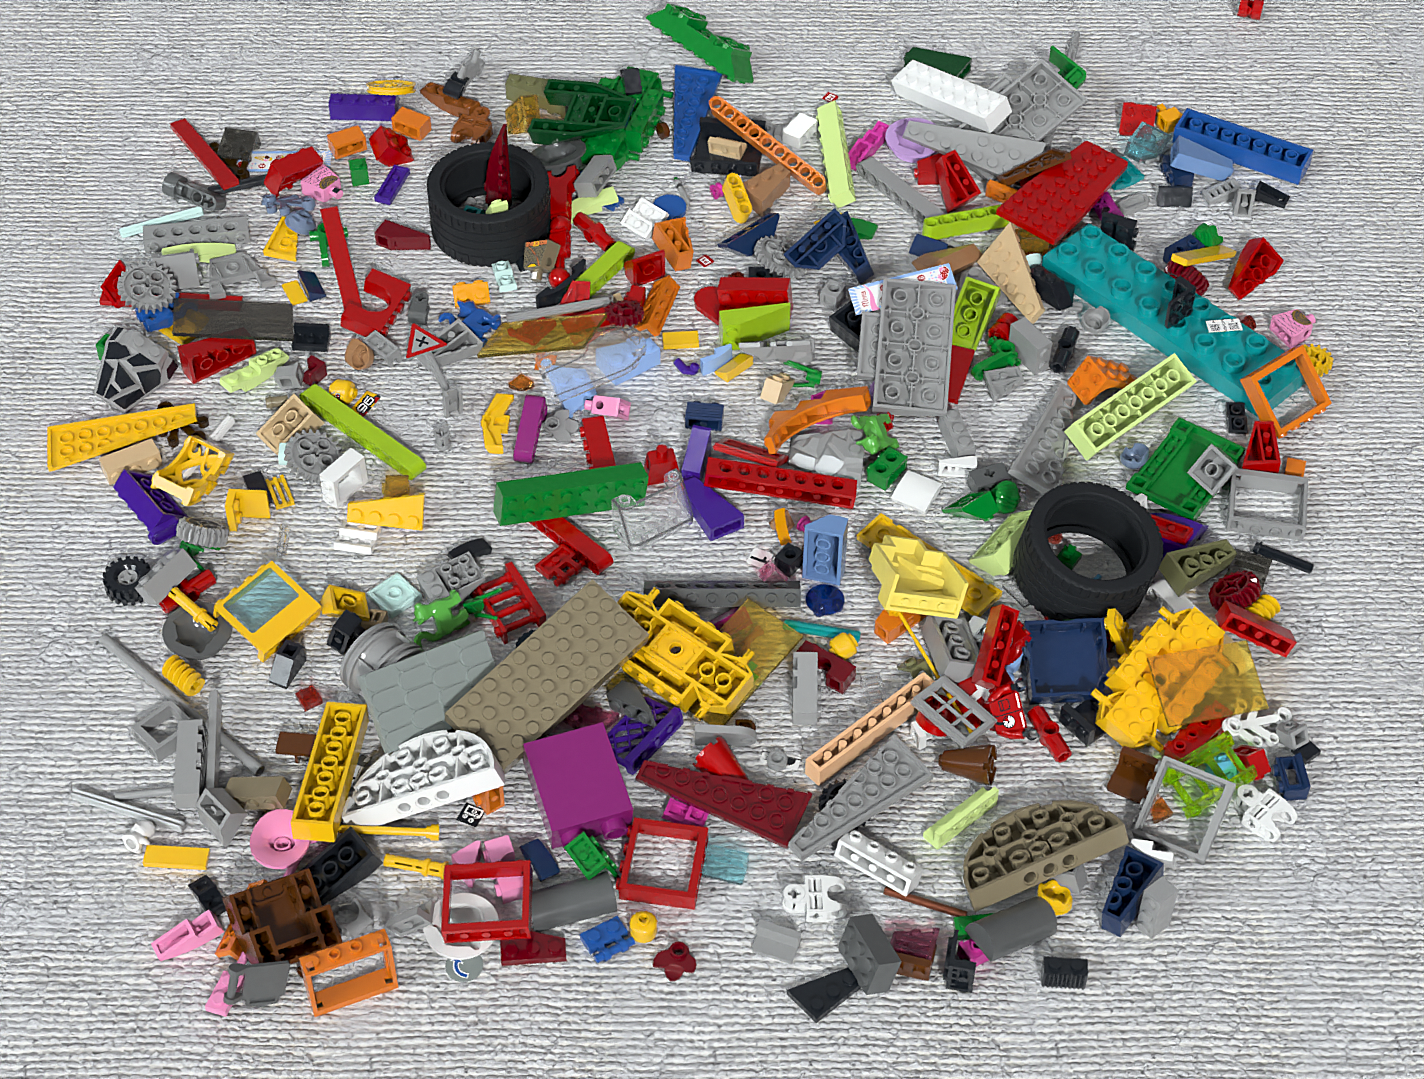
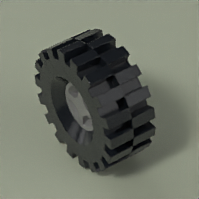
[102,556,151,606]

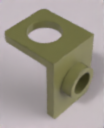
[897,657,934,680]

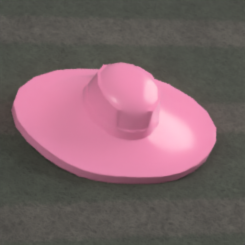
[250,809,311,869]

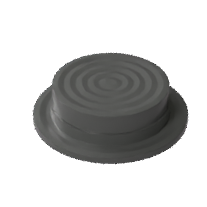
[531,140,586,176]
[162,602,232,660]

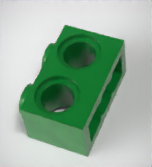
[866,447,908,491]

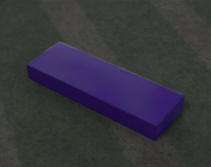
[374,165,410,205]

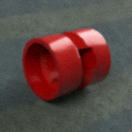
[1237,0,1264,20]
[988,313,1019,341]

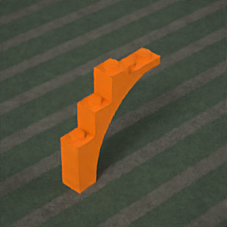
[764,386,872,454]

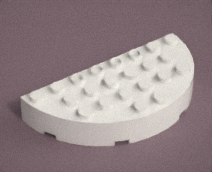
[341,730,505,826]

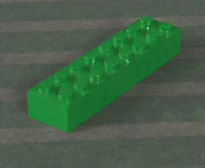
[493,462,649,526]

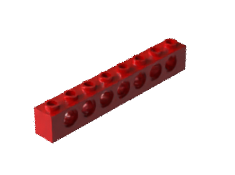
[704,457,857,509]

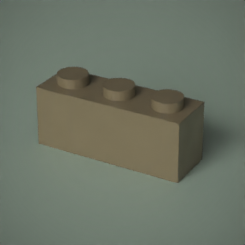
[225,776,292,810]

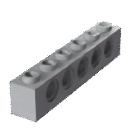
[143,216,250,253]

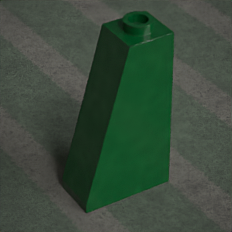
[903,47,972,79]

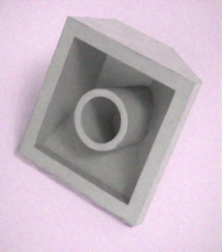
[1187,444,1238,496]

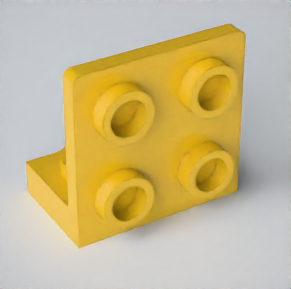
[225,489,271,531]

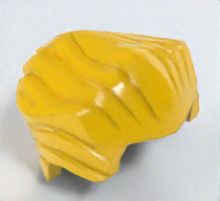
[1037,880,1073,916]

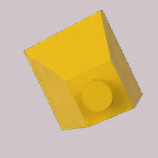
[320,584,370,621]

